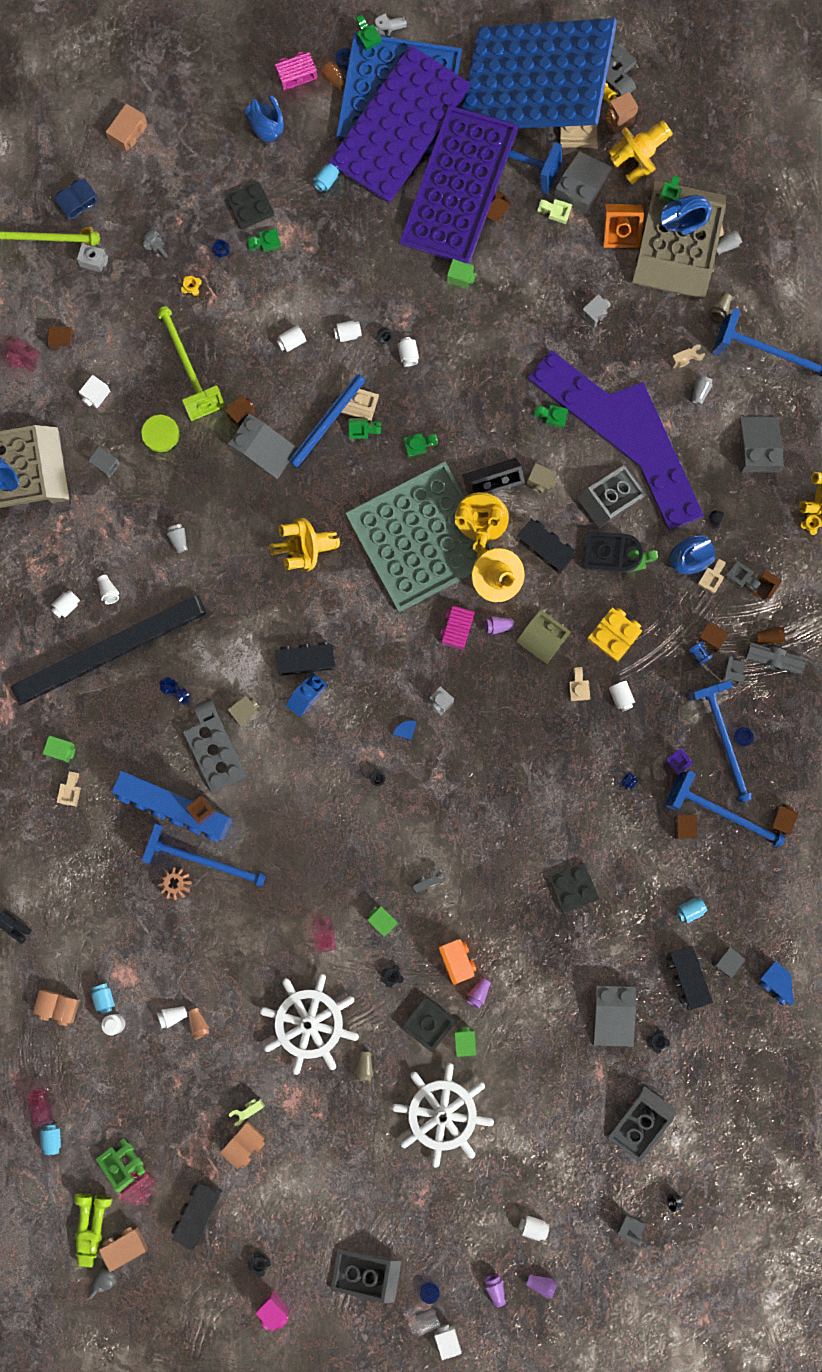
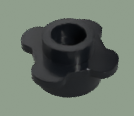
[381,965,404,988]
[647,1029,670,1053]
[247,1252,271,1277]

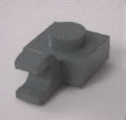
[726,561,761,593]
[413,868,446,893]

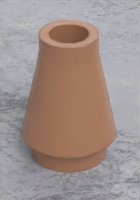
[187,1008,210,1039]

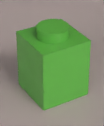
[447,259,476,289]
[43,736,76,763]
[368,907,398,937]
[454,1027,476,1057]

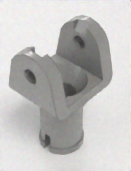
[375,14,406,37]

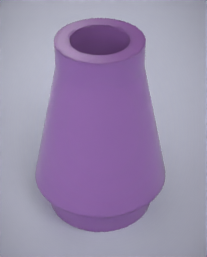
[485,616,514,635]
[466,978,491,1009]
[483,1274,506,1307]
[526,1274,558,1298]

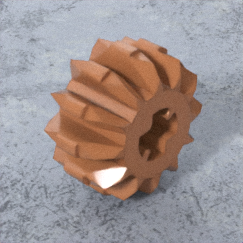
[158,867,192,900]

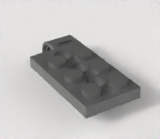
[606,41,636,98]
[183,698,247,793]

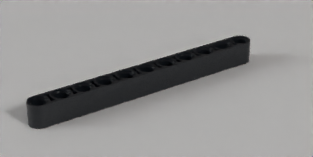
[10,595,207,705]

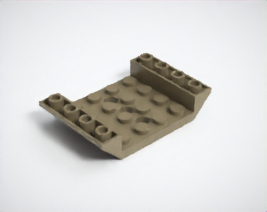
[632,180,726,299]
[0,425,70,508]

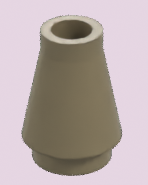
[710,293,732,321]
[354,1052,373,1082]

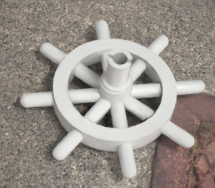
[260,974,359,1075]
[391,1063,494,1168]

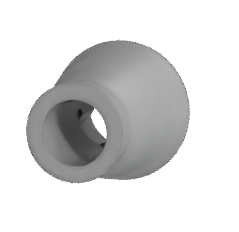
[716,230,742,255]
[692,375,713,405]
[167,524,188,553]

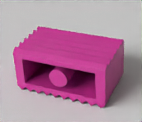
[275,52,317,90]
[439,605,475,650]

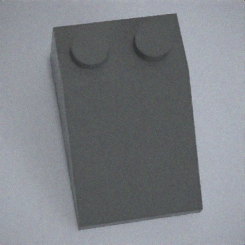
[554,151,612,214]
[228,414,298,480]
[740,417,783,472]
[577,465,647,528]
[593,985,636,1046]
[607,1086,677,1162]
[331,1249,401,1304]

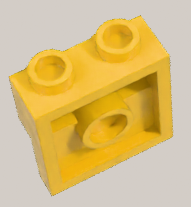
[588,607,642,662]

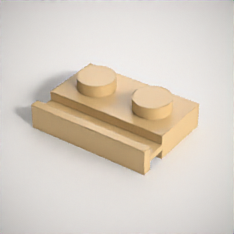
[560,125,597,148]
[340,384,379,422]

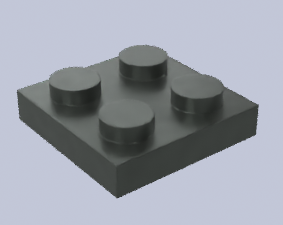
[226,181,275,230]
[548,863,599,914]
[401,997,456,1053]

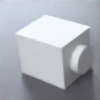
[79,375,110,408]
[434,1324,461,1360]

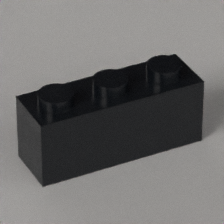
[462,458,525,495]
[516,519,576,575]
[275,642,336,676]
[667,946,713,1010]
[171,1181,222,1250]

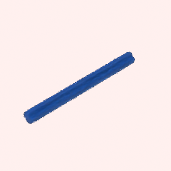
[289,374,365,467]

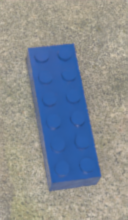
[112,771,233,843]

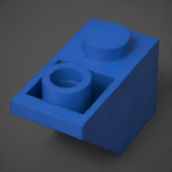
[286,673,328,717]
[757,961,794,1006]

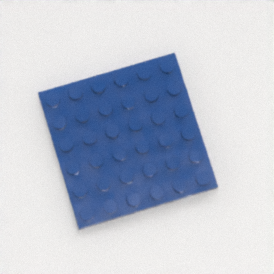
[337,32,462,153]

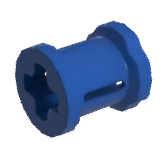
[688,641,713,666]

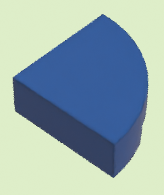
[393,721,417,740]

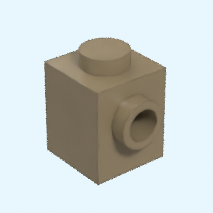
[527,463,557,494]
[228,696,259,727]

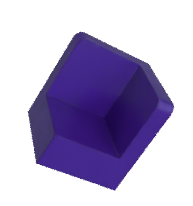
[663,748,693,775]

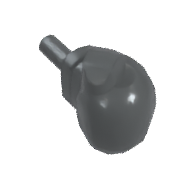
[142,229,169,259]
[88,1266,117,1299]

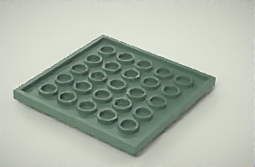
[345,462,493,613]

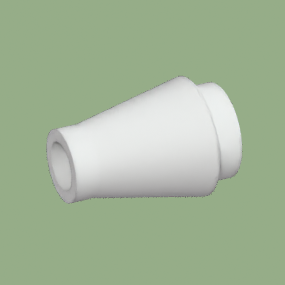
[97,575,119,604]
[157,1006,188,1028]

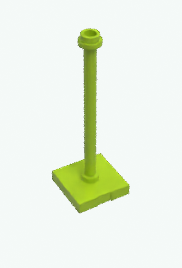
[0,231,100,246]
[158,307,225,421]

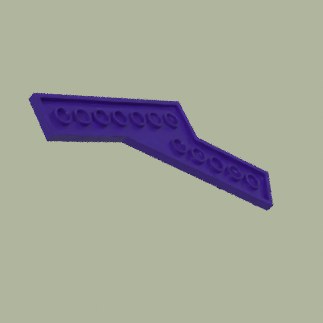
[528,350,704,531]

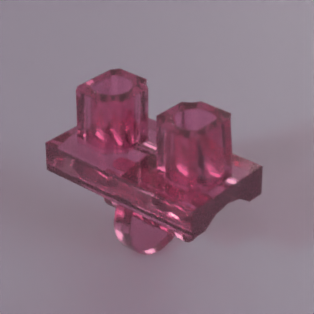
[5,338,40,372]
[26,1089,54,1128]
[119,1171,158,1206]

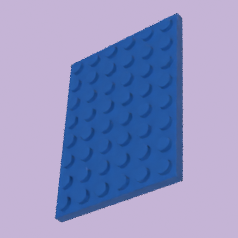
[462,18,617,128]

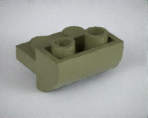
[517,610,571,664]

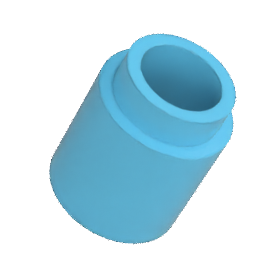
[313,163,339,192]
[676,897,707,924]
[91,984,115,1014]
[40,1124,61,1155]

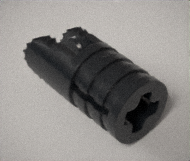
[0,910,32,944]

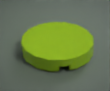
[141,415,180,453]

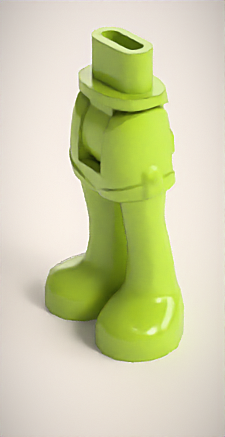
[74,1193,112,1267]

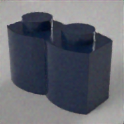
[54,178,99,221]

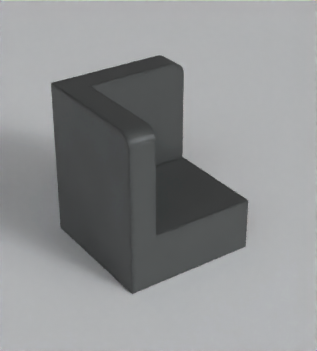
[89,446,120,478]
[722,656,745,685]
[713,947,745,978]
[616,1213,645,1246]

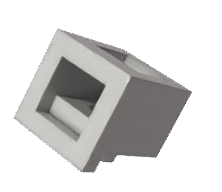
[77,243,108,272]
[581,294,611,328]
[427,686,454,716]

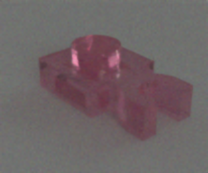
[315,917,337,953]

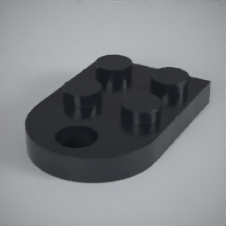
[584,531,643,573]

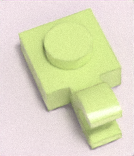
[537,199,572,224]
[229,1098,265,1126]

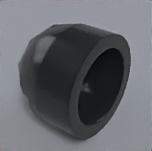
[377,327,393,344]
[709,510,724,527]
[370,770,386,786]
[667,1195,685,1212]

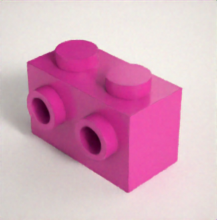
[255,1291,290,1332]

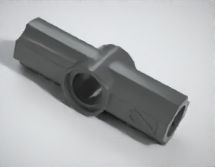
[745,643,806,675]

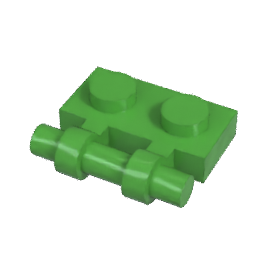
[96,1139,145,1193]

